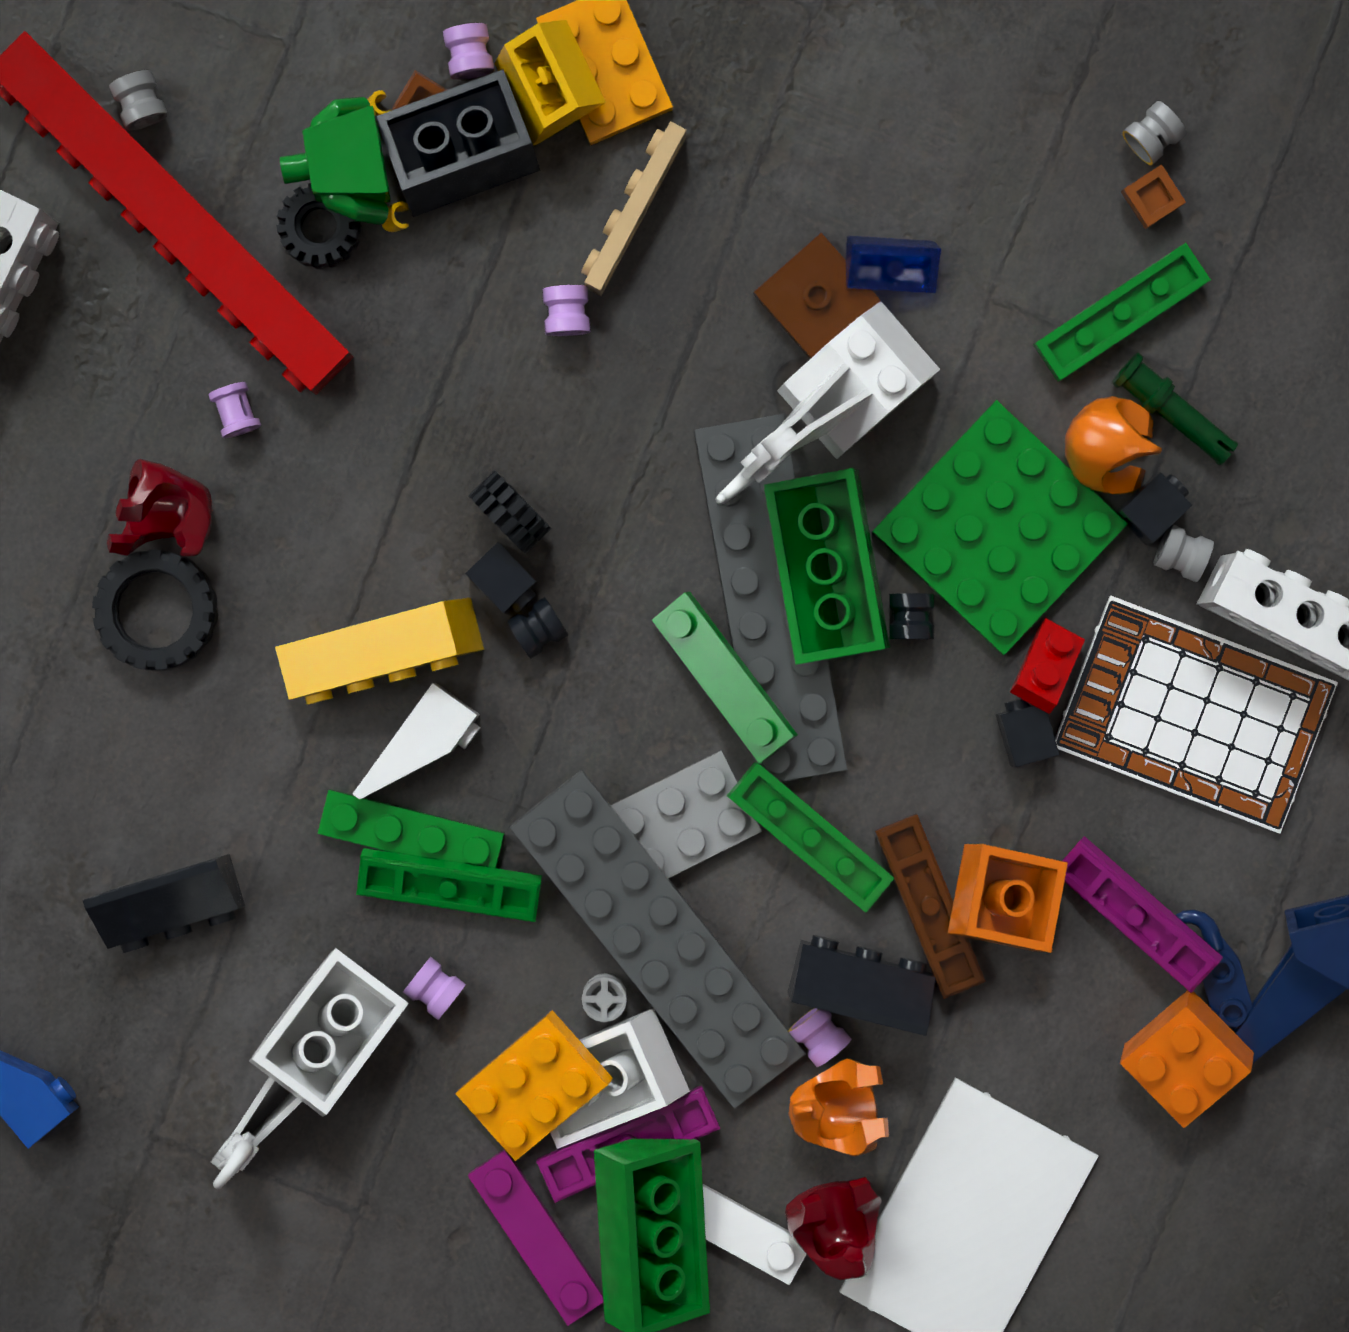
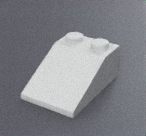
[550,1008,690,1149]

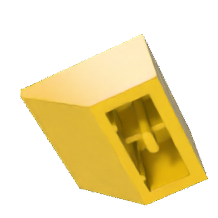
[494,20,606,145]

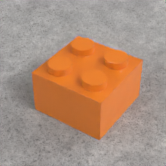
[948,844,1068,953]
[1120,990,1254,1128]

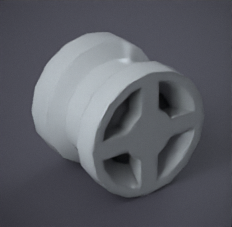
[582,973,627,1022]

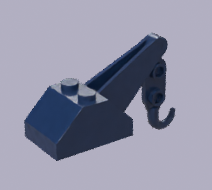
[1176,895,1349,1064]

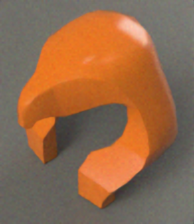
[1065,396,1162,494]
[789,1059,889,1157]

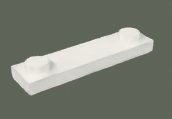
[703,1184,806,1285]

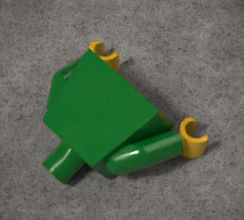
[280,90,409,232]

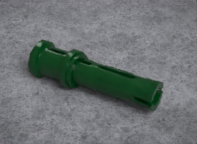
[1111,353,1238,465]

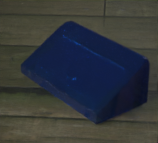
[846,236,941,293]

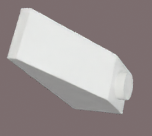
[353,683,481,799]

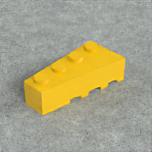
[275,598,484,705]

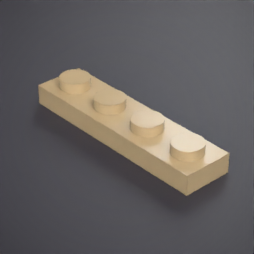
[581,121,687,296]

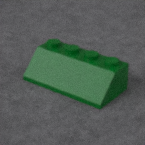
[764,468,890,665]
[594,1139,710,1332]

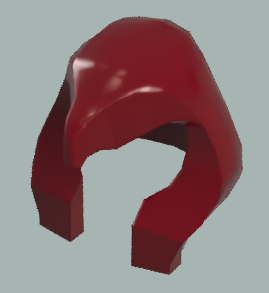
[107,459,212,556]
[785,1177,882,1280]

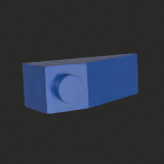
[0,1050,79,1149]

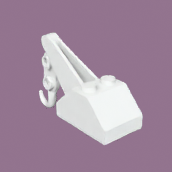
[715,302,940,505]
[211,948,409,1189]

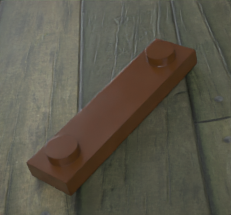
[874,813,986,999]

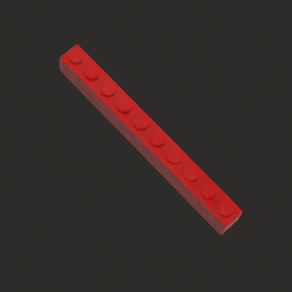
[0,31,354,395]

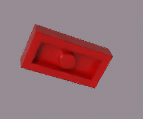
[1010,618,1085,714]

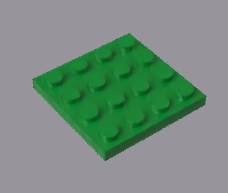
[872,400,1128,655]

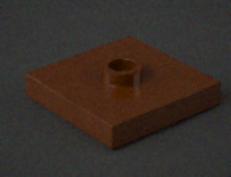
[753,232,881,359]

